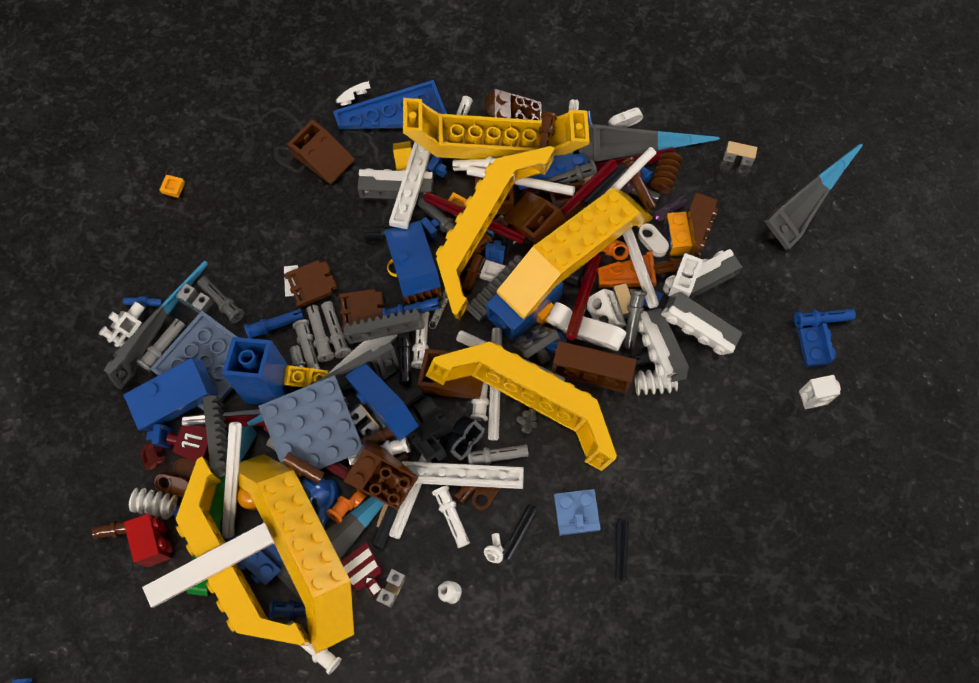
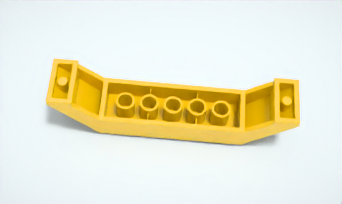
[403,98,590,159]
[436,146,555,320]
[496,187,653,320]
[426,342,617,471]
[238,454,354,654]
[175,456,311,646]

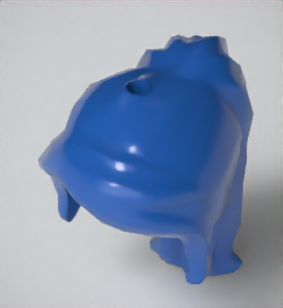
[299,477,340,528]

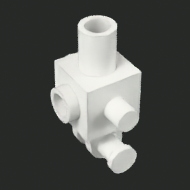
[99,302,145,347]

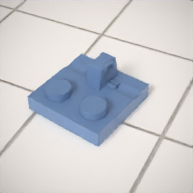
[554,489,601,536]

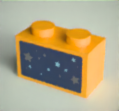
[664,212,692,257]

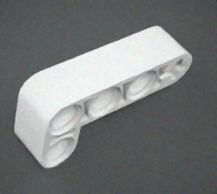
[547,302,627,351]

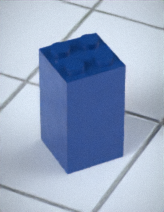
[486,281,564,343]
[222,337,289,405]

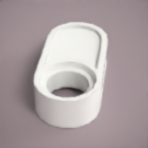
[608,108,643,128]
[638,224,669,257]

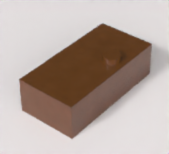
[552,341,637,393]

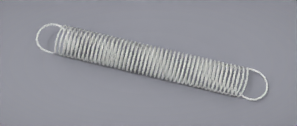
[429,290,448,329]

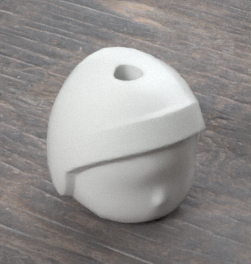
[438,581,462,604]

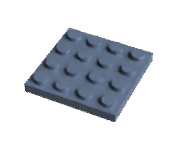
[150,311,237,411]
[258,375,363,478]

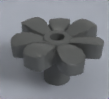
[517,409,537,434]

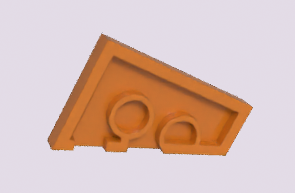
[597,251,656,288]

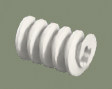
[635,370,678,396]
[129,487,178,520]

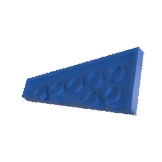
[333,80,447,129]

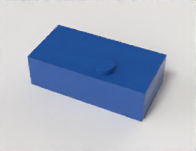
[384,221,441,297]
[124,358,217,431]
[345,363,419,441]

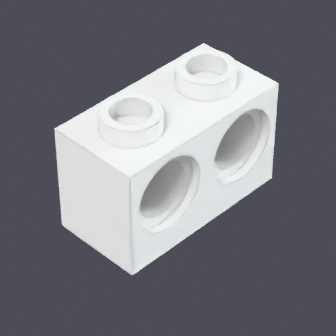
[668,253,703,298]
[587,289,626,328]
[799,375,841,409]

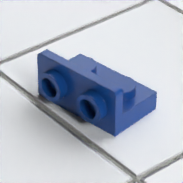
[798,323,836,367]

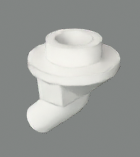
[484,533,504,563]

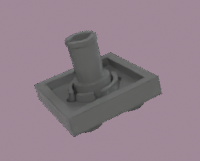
[511,325,560,364]

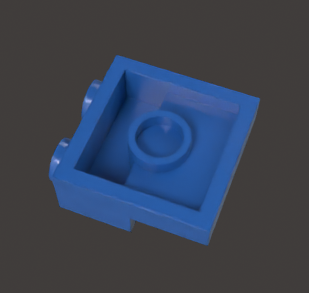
[236,544,284,585]

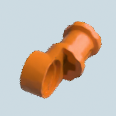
[601,240,629,260]
[326,489,367,524]

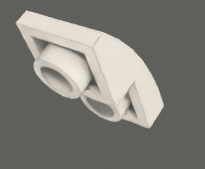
[336,81,370,106]

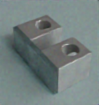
[175,283,213,313]

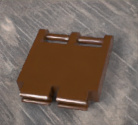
[284,260,337,308]
[338,289,384,332]

